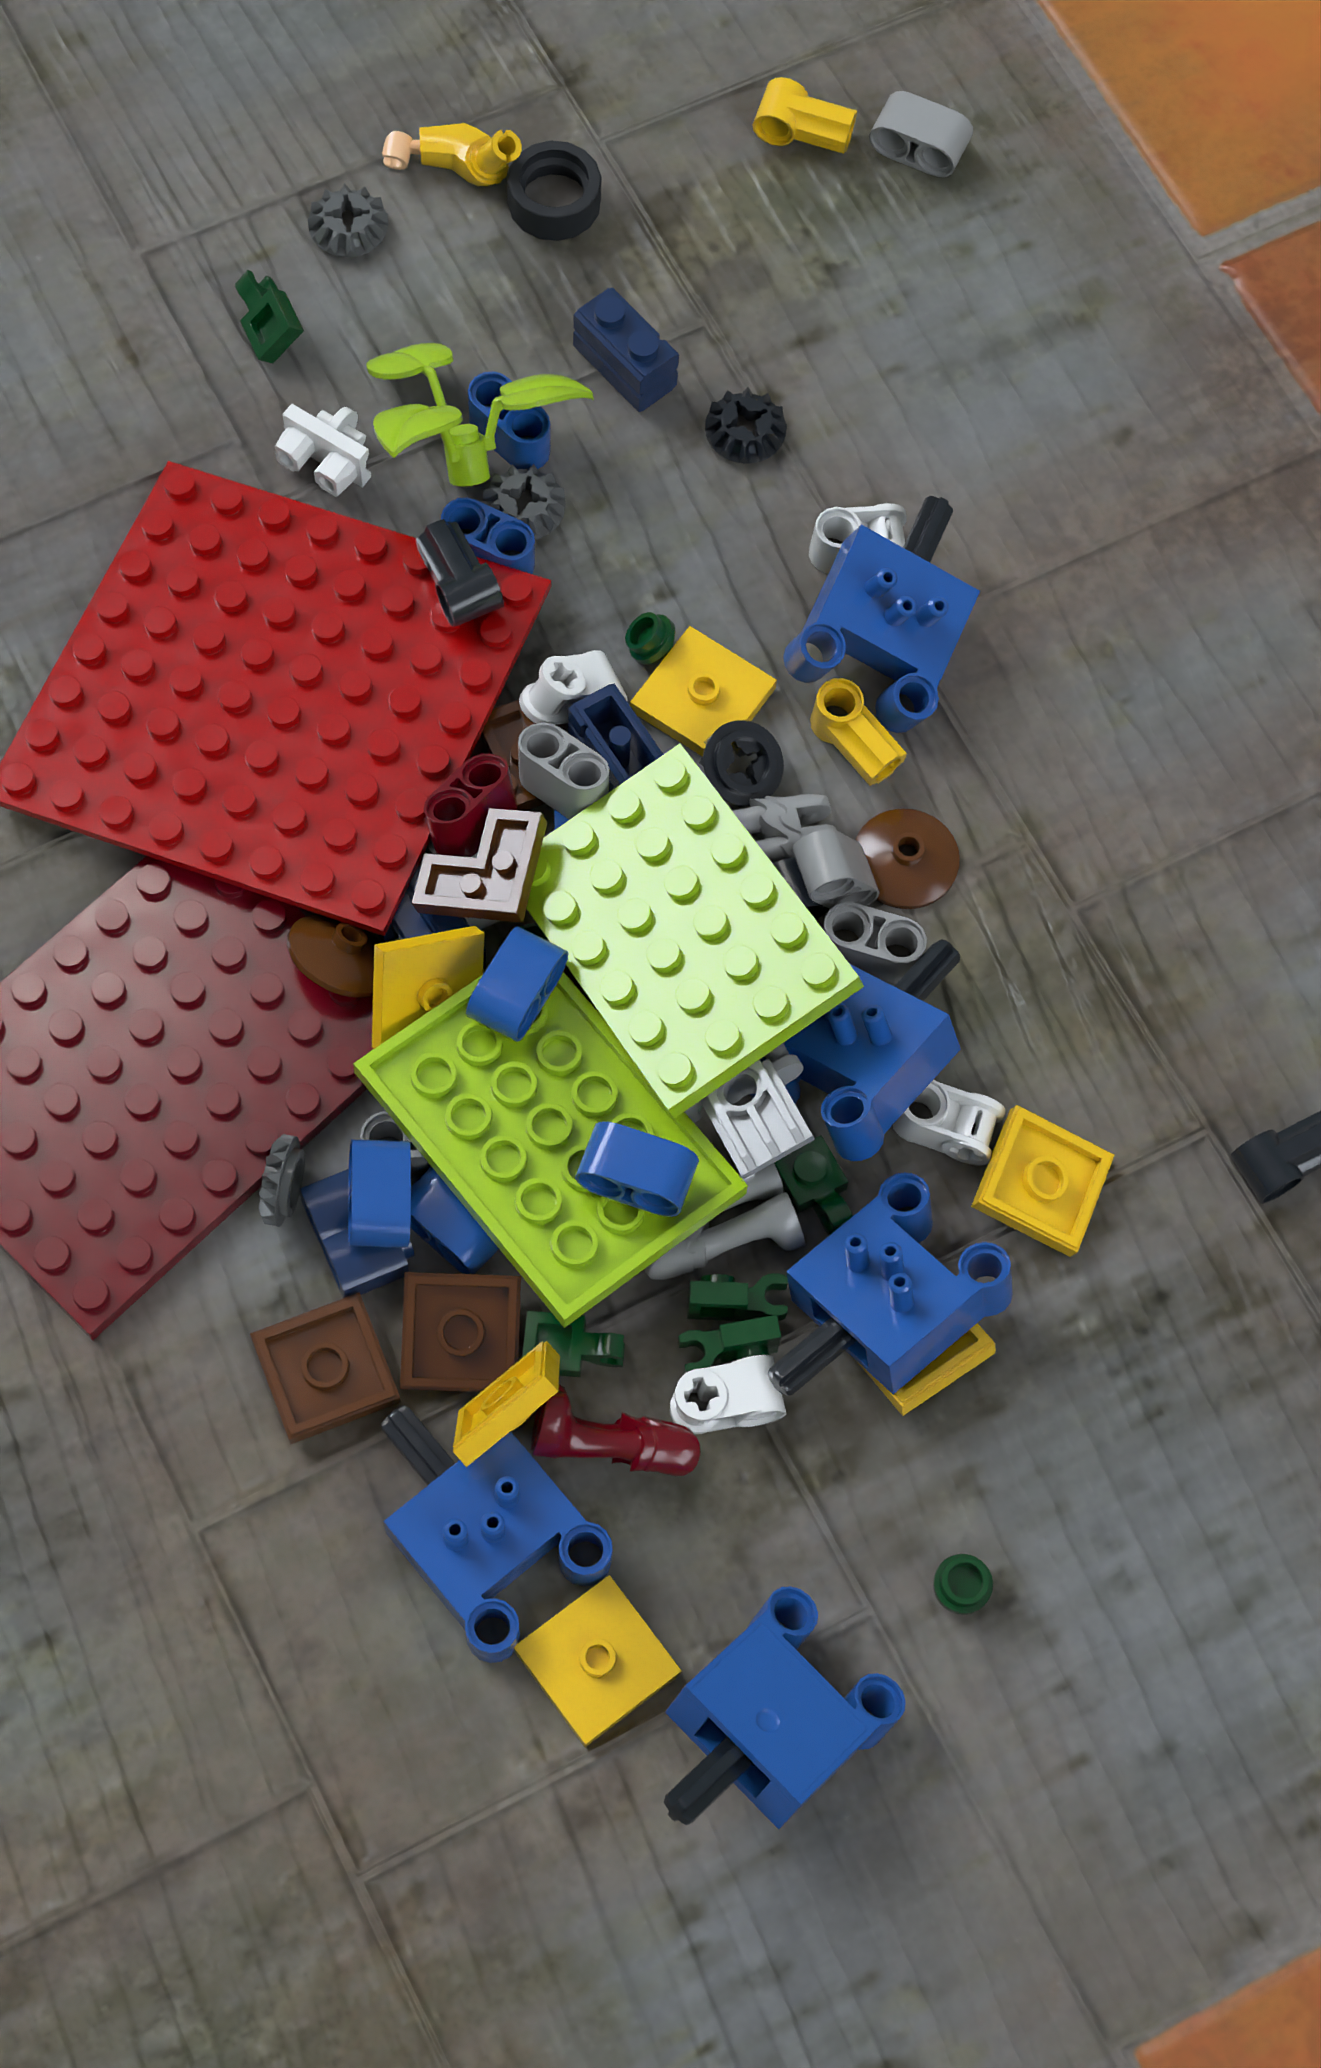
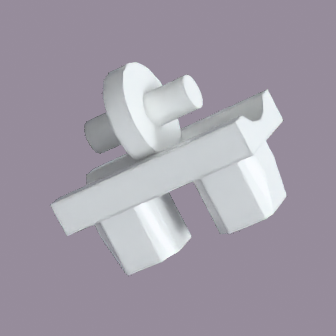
[274,403,371,497]

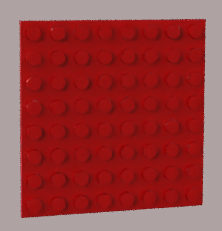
[0,461,552,936]

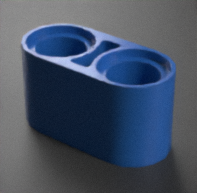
[468,371,551,469]
[441,497,535,574]
[466,926,569,1042]
[575,1122,699,1217]
[348,1139,411,1248]
[410,1167,499,1274]

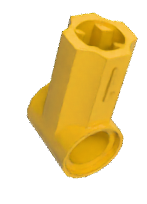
[752,77,857,154]
[810,678,907,786]

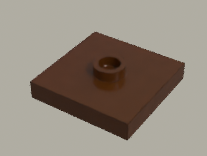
[400,1272,521,1392]
[250,1292,401,1444]

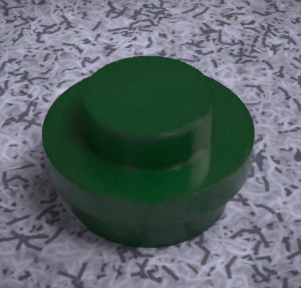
[625,612,676,664]
[933,1554,993,1615]

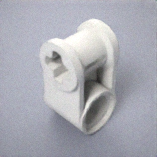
[809,503,907,574]
[519,650,628,725]
[893,1080,1005,1165]
[670,1355,786,1434]

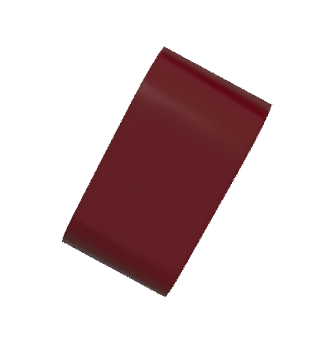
[424,754,518,857]

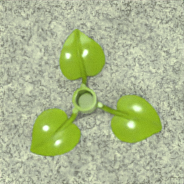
[366,343,594,487]

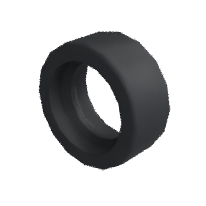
[507,140,602,241]

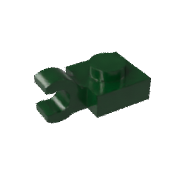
[235,270,304,364]
[774,1135,853,1236]
[687,1273,788,1321]
[522,1311,625,1377]
[678,1315,781,1374]

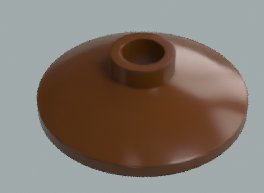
[855,809,960,909]
[287,914,381,998]

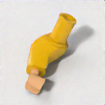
[382,123,522,186]

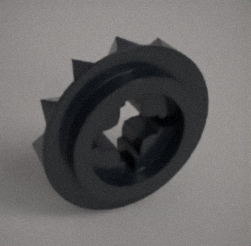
[705,387,787,464]
[699,720,784,808]

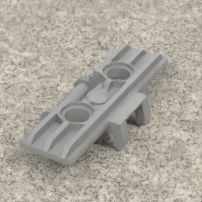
[684,1043,815,1179]

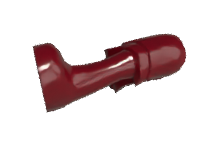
[530,1384,701,1477]

